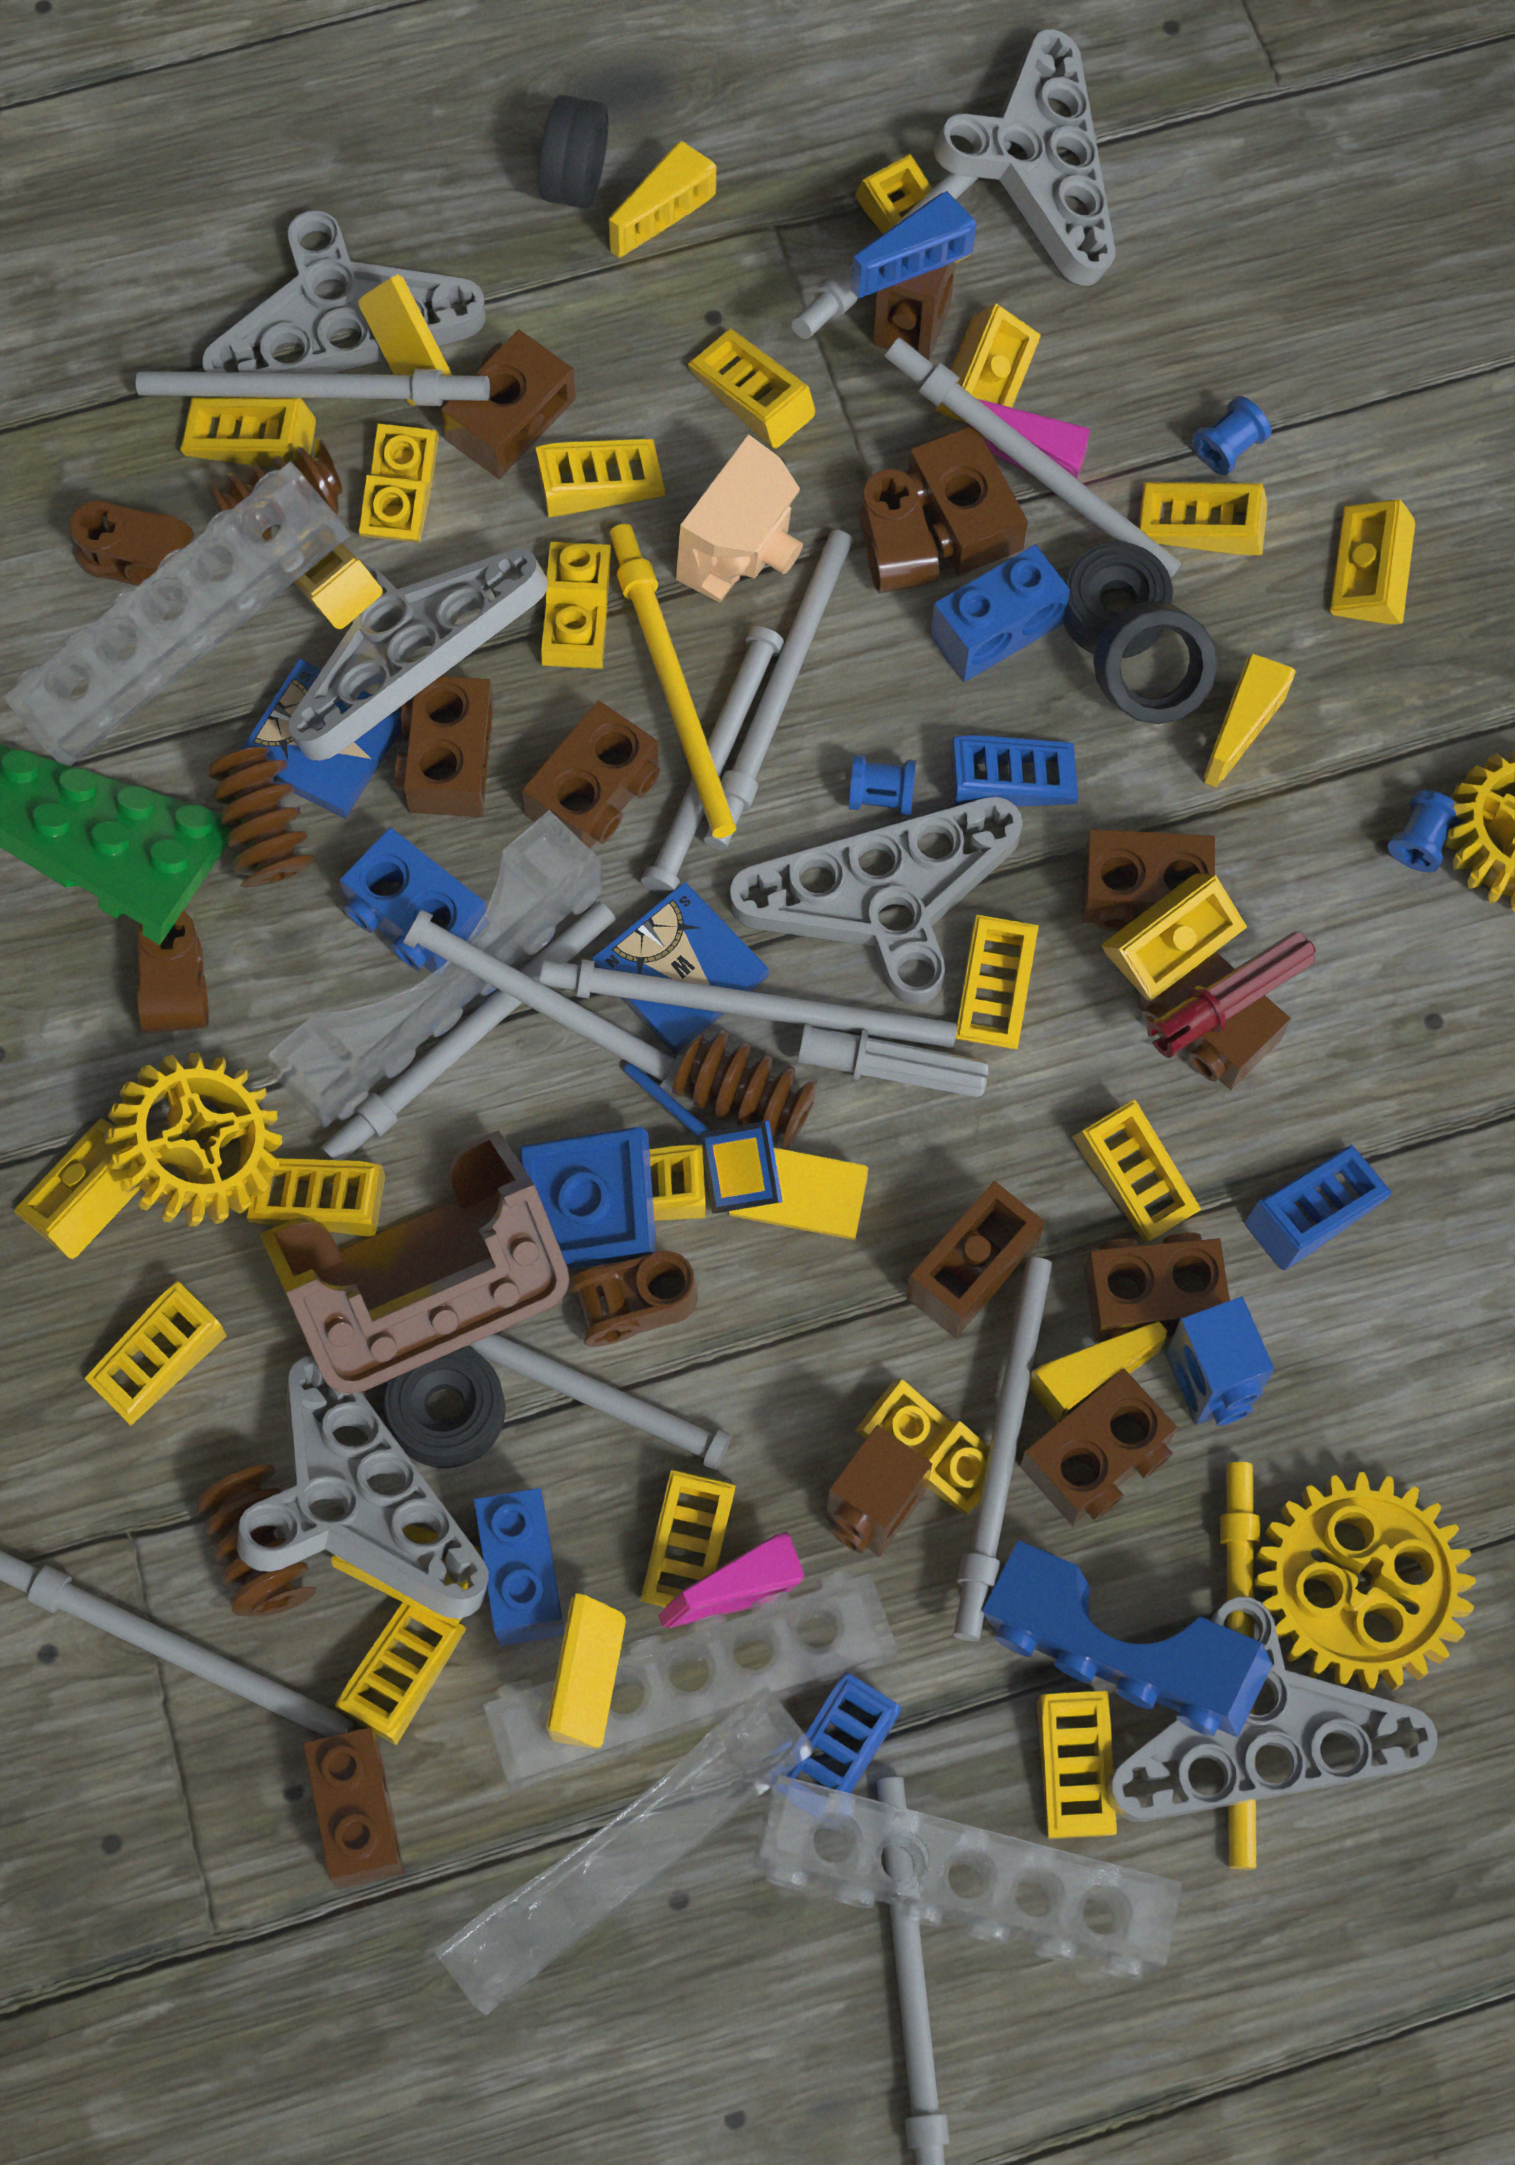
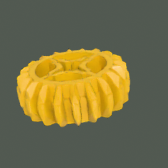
[1445,750,1515,912]
[105,1052,282,1227]

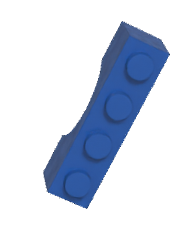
[982,1540,1272,1738]

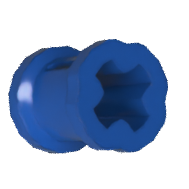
[1192,396,1271,475]
[849,754,916,816]
[1387,790,1462,873]

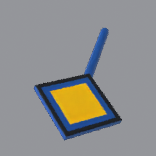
[624,1063,783,1214]

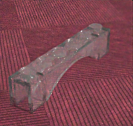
[267,810,603,1128]
[434,1686,813,2014]

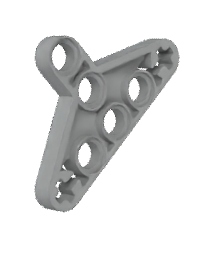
[933,29,1115,286]
[203,210,486,398]
[288,549,548,761]
[730,797,1023,1005]
[236,1356,488,1618]
[1107,1597,1438,1822]

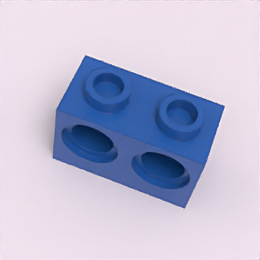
[930,544,1070,682]
[340,827,489,978]
[1165,1296,1275,1426]
[474,1488,565,1646]

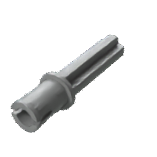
[797,1024,989,1097]

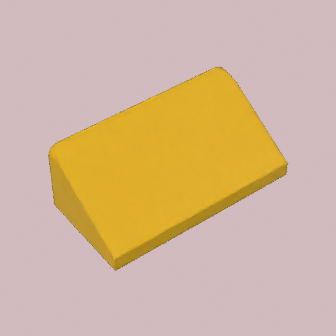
[358,274,453,406]
[935,303,1041,424]
[1330,499,1415,624]
[1101,874,1247,1001]
[14,1118,141,1259]
[729,1148,869,1240]
[546,1594,626,1749]

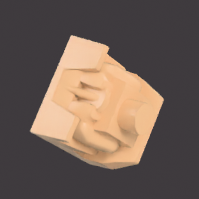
[676,435,803,603]

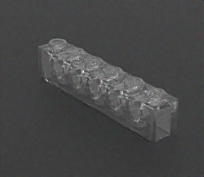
[3,461,351,766]
[483,1570,898,1793]
[752,1775,1182,1980]

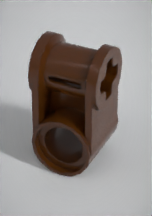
[860,469,939,594]
[70,500,194,594]
[137,911,209,1034]
[568,1251,698,1347]

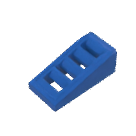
[851,191,976,298]
[950,735,1078,807]
[1245,1144,1392,1270]
[771,1671,902,1830]

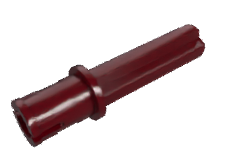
[1146,931,1316,1058]

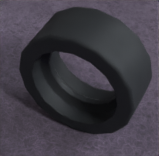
[1093,601,1218,724]

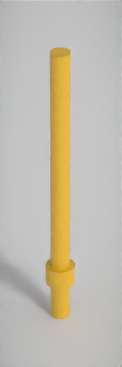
[609,524,736,838]
[1220,1462,1260,1870]

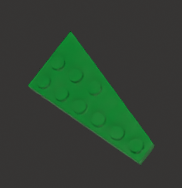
[0,744,234,945]

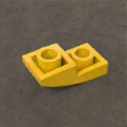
[359,424,439,543]
[541,542,611,669]
[855,1379,990,1515]

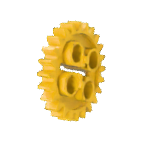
[1254,1472,1476,1693]

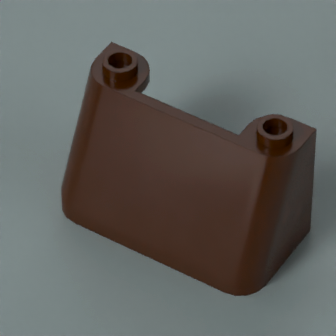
[260,1130,569,1394]

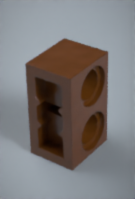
[395,676,494,817]
[522,700,660,856]
[1082,829,1215,931]
[1084,1232,1230,1344]
[1020,1368,1178,1526]
[303,1727,405,1890]

